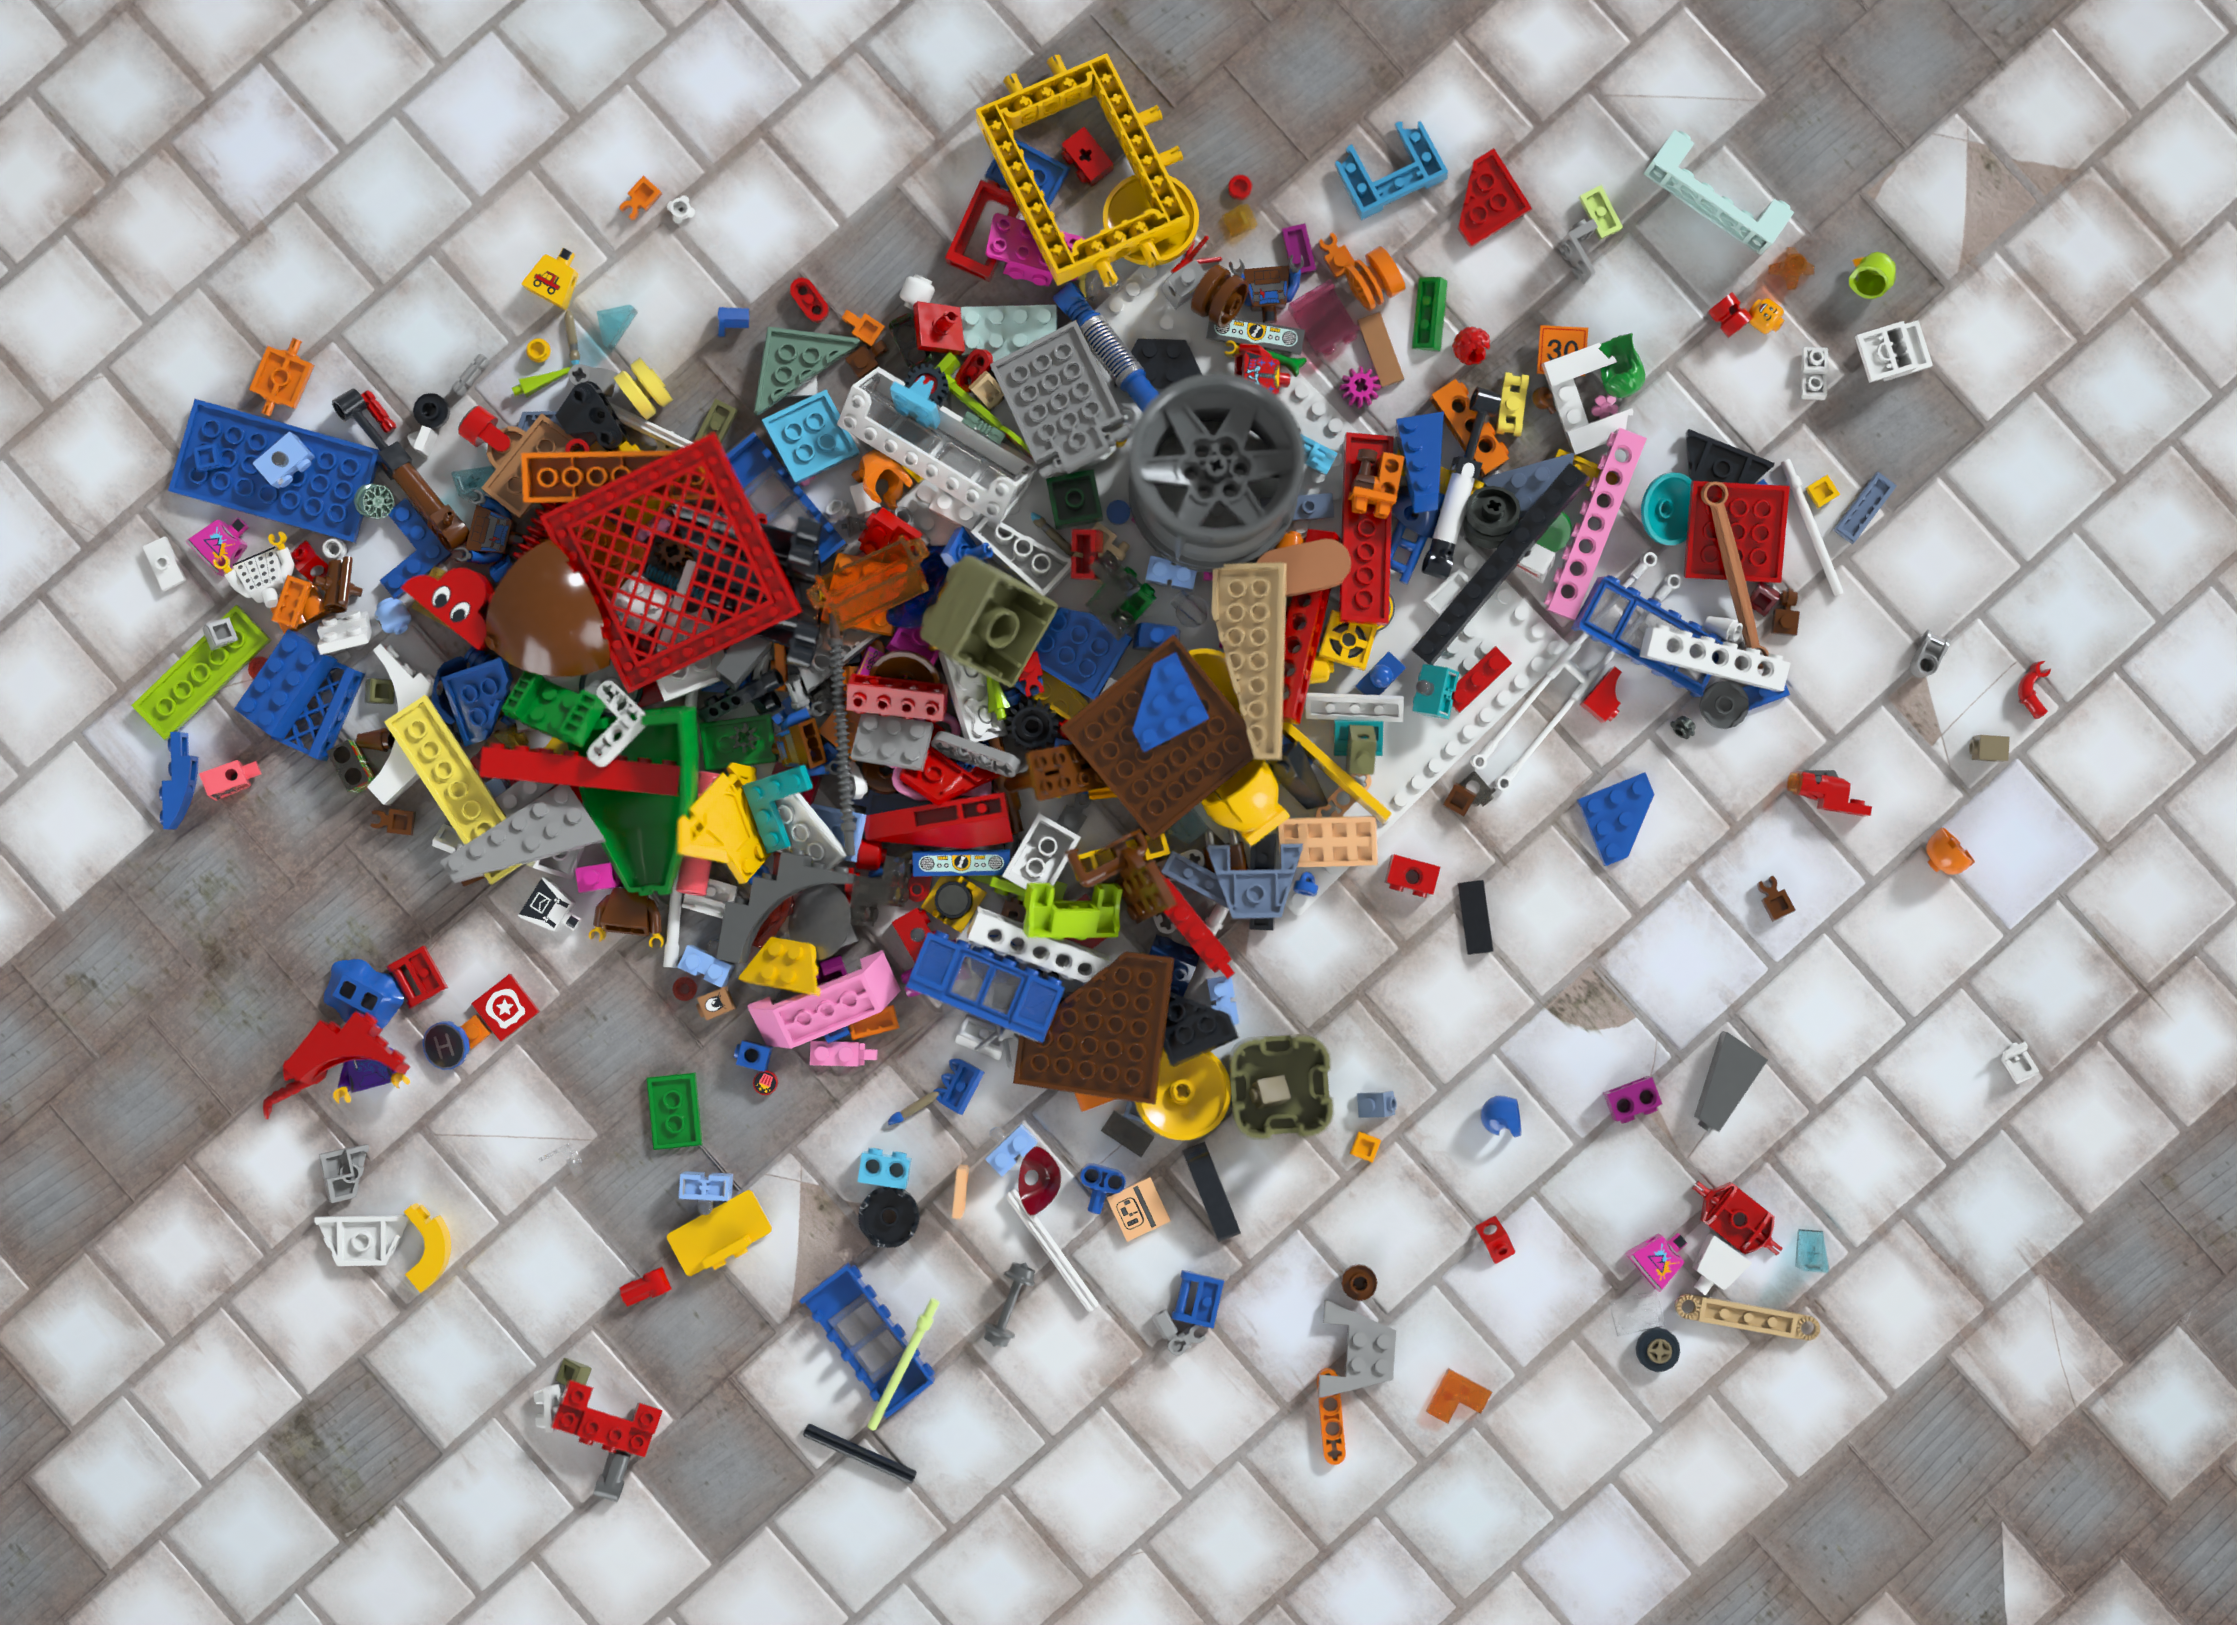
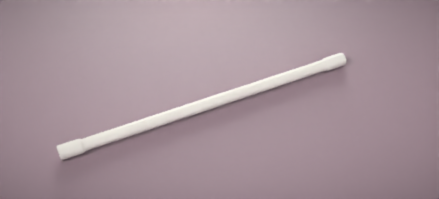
[663,690,698,968]

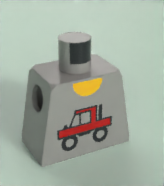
[1161,259,1206,309]

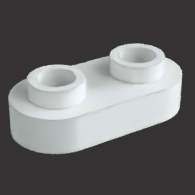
[839,761,868,799]

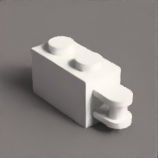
[917,485,983,532]

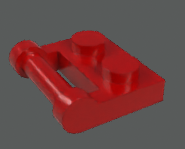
[386,946,448,1009]

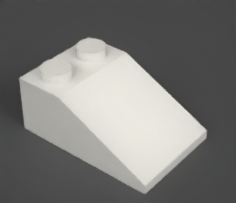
[1002,813,1081,890]

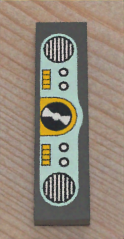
[1206,318,1305,355]

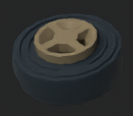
[1636,1328,1680,1372]

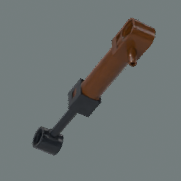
[332,388,469,552]

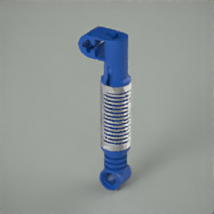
[1052,281,1161,412]

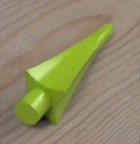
[512,366,572,398]
[986,676,1011,721]

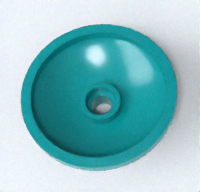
[1641,472,1692,545]

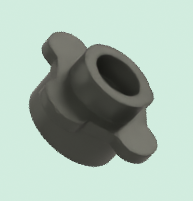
[1670,716,1696,739]

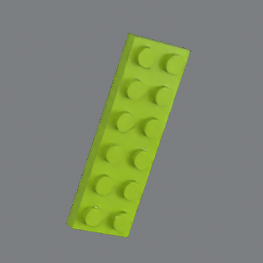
[131,605,272,741]

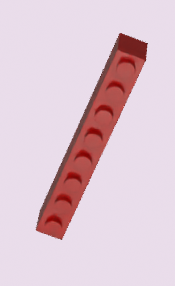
[479,743,681,796]

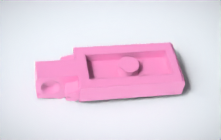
[810,1040,878,1066]

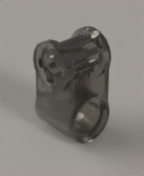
[800,679,835,717]

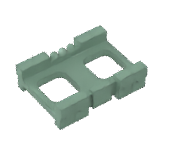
[961,411,1007,445]

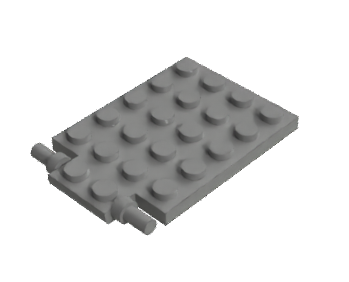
[990,320,1131,479]

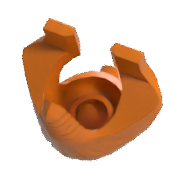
[851,449,913,510]

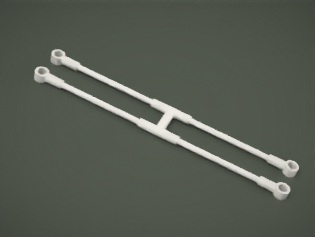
[1470,552,1681,791]

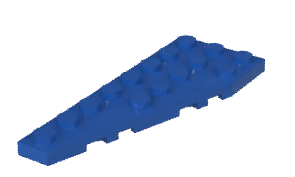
[934,582,1133,700]

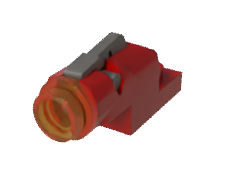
[1787,770,1872,817]

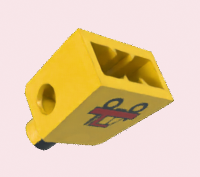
[521,248,579,311]

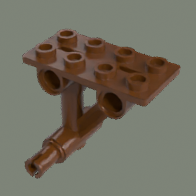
[987,737,1108,834]

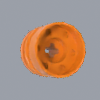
[1344,246,1406,311]

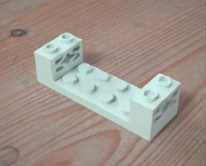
[1643,130,1794,255]

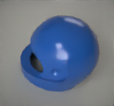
[1480,1096,1522,1138]

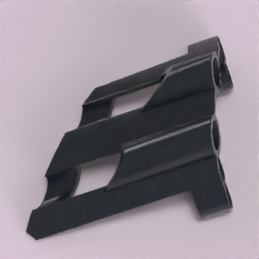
[671,500,822,670]

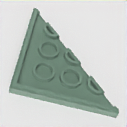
[754,327,860,416]

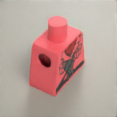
[199,760,262,801]

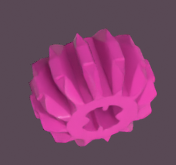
[1339,366,1381,408]

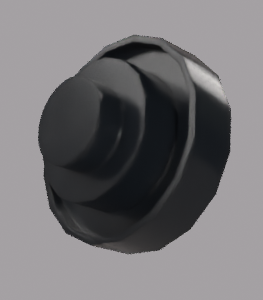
[413,393,450,430]

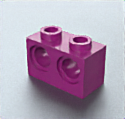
[1603,1076,1663,1124]

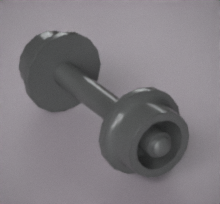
[984,1262,1035,1347]

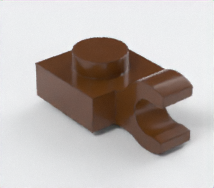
[845,340,889,379]

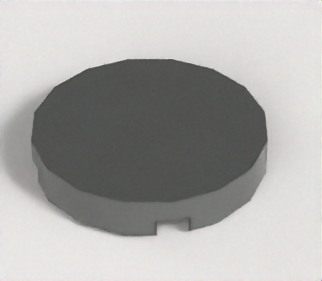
[1699,681,1749,729]

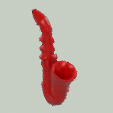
[263,1060,328,1119]

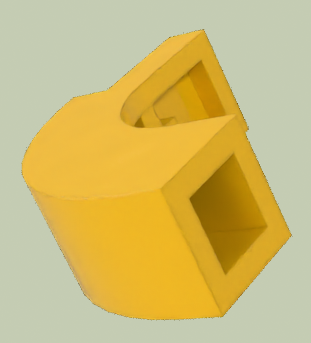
[404,1203,451,1293]

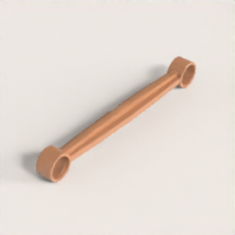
[1701,482,1769,670]

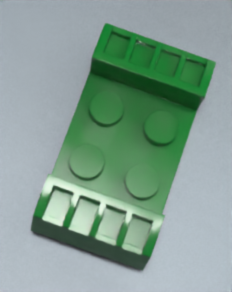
[502,670,606,747]

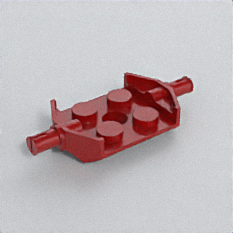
[1692,1181,1783,1256]

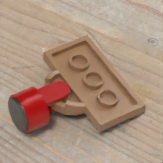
[458,405,580,519]

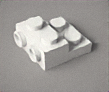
[317,610,373,655]

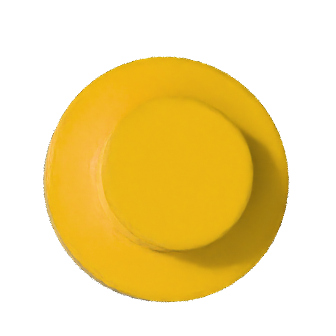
[526,338,551,363]

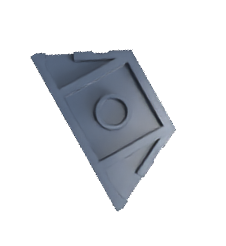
[1482,453,1574,518]

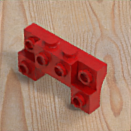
[550,1380,663,1457]

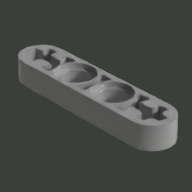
[931,731,1021,777]

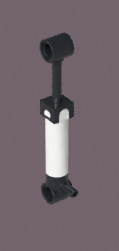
[1421,387,1501,580]

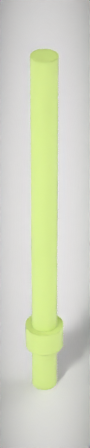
[867,1298,940,1430]

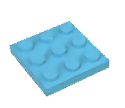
[761,390,860,485]

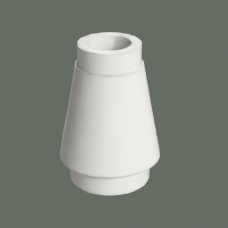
[1704,616,1743,642]

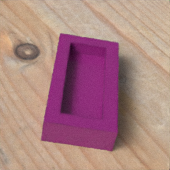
[1282,223,1316,275]

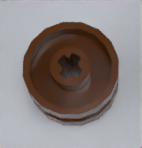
[1191,264,1249,328]

